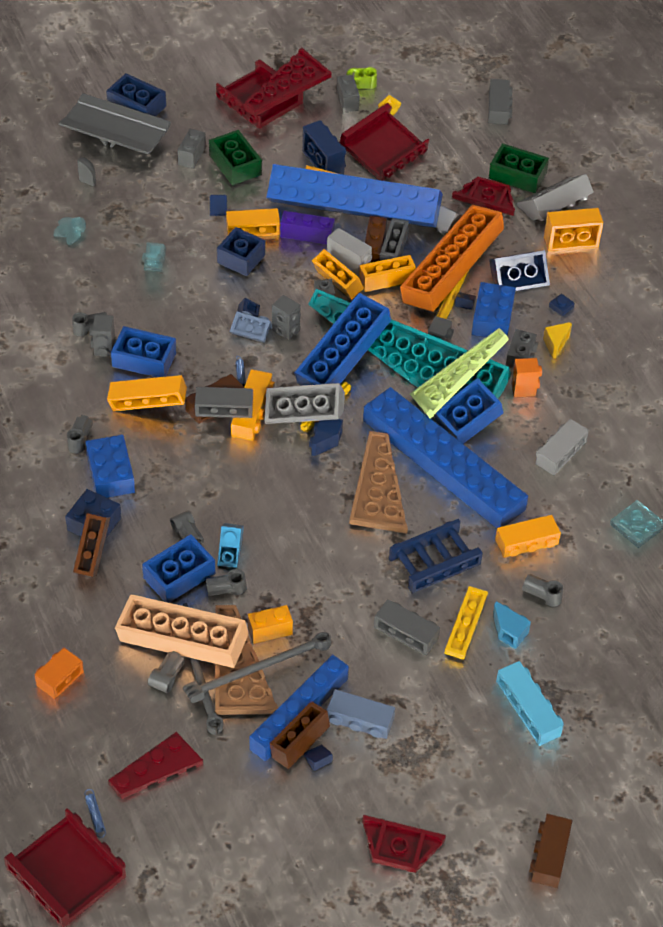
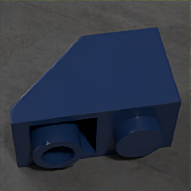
[309,419,343,456]

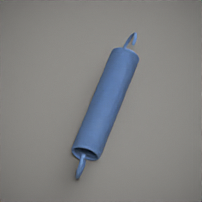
[236,356,246,387]
[84,789,106,838]

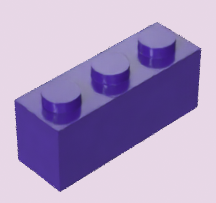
[280,211,335,245]

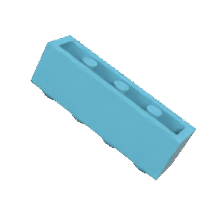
[496,661,564,746]

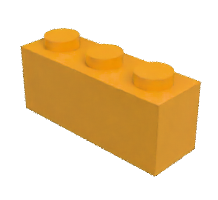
[226,208,280,237]
[312,249,364,300]
[359,255,416,292]
[495,515,561,558]

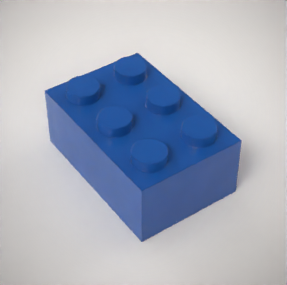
[471,282,516,337]
[111,326,176,377]
[435,378,503,444]
[85,435,135,498]
[142,534,216,603]

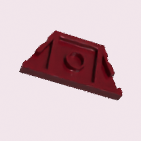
[452,176,515,216]
[362,815,446,873]

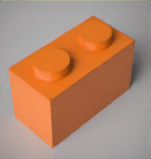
[511,358,542,397]
[35,648,84,699]

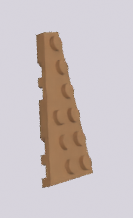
[349,431,408,534]
[215,605,278,715]

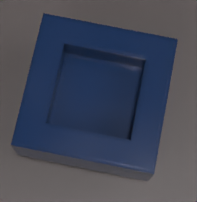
[549,293,575,316]

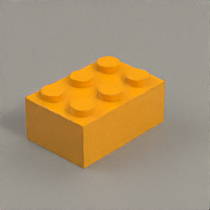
[544,208,603,252]

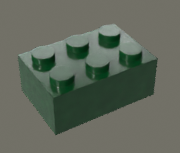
[209,129,262,185]
[488,143,549,194]

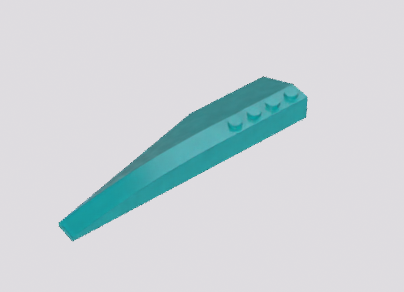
[308,289,512,399]

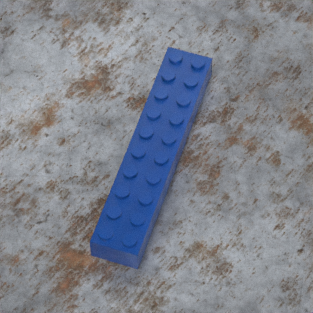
[266,164,443,228]
[363,387,528,528]

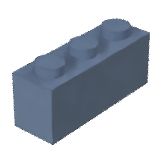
[327,689,395,739]

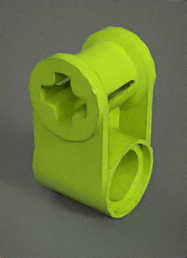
[346,67,377,89]

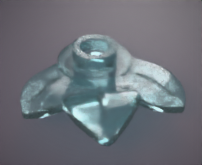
[53,217,86,245]

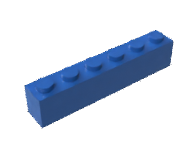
[249,655,349,762]

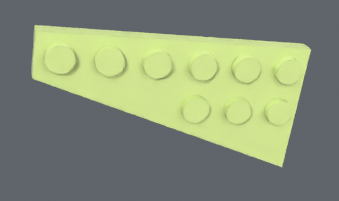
[410,328,509,419]

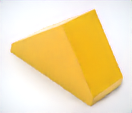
[543,322,572,359]

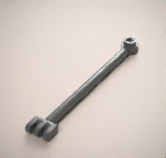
[178,603,224,735]
[183,632,332,703]

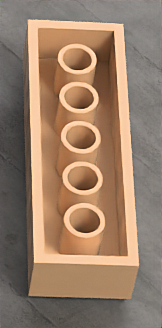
[115,594,249,668]

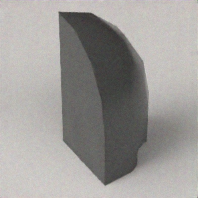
[77,157,96,186]

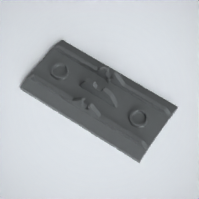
[59,93,171,154]

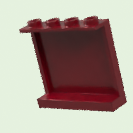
[216,59,303,129]
[339,102,429,181]
[4,808,126,927]

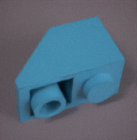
[217,523,244,568]
[493,601,531,649]

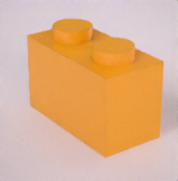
[248,605,293,644]

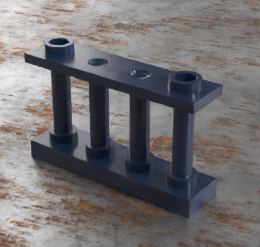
[389,519,483,593]

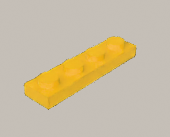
[444,586,488,660]

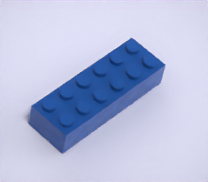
[294,293,391,386]

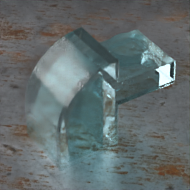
[142,243,166,272]

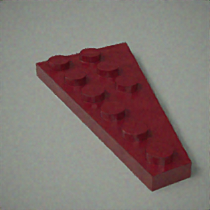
[244,47,332,116]

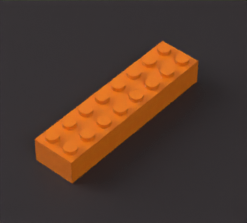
[400,205,504,312]

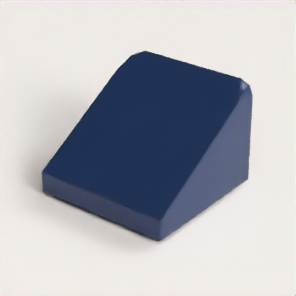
[210,195,227,216]
[455,292,476,310]
[237,298,260,317]
[303,744,333,771]

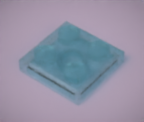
[610,500,663,548]

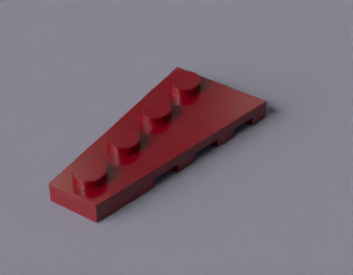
[108,731,203,799]

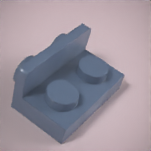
[230,311,272,343]

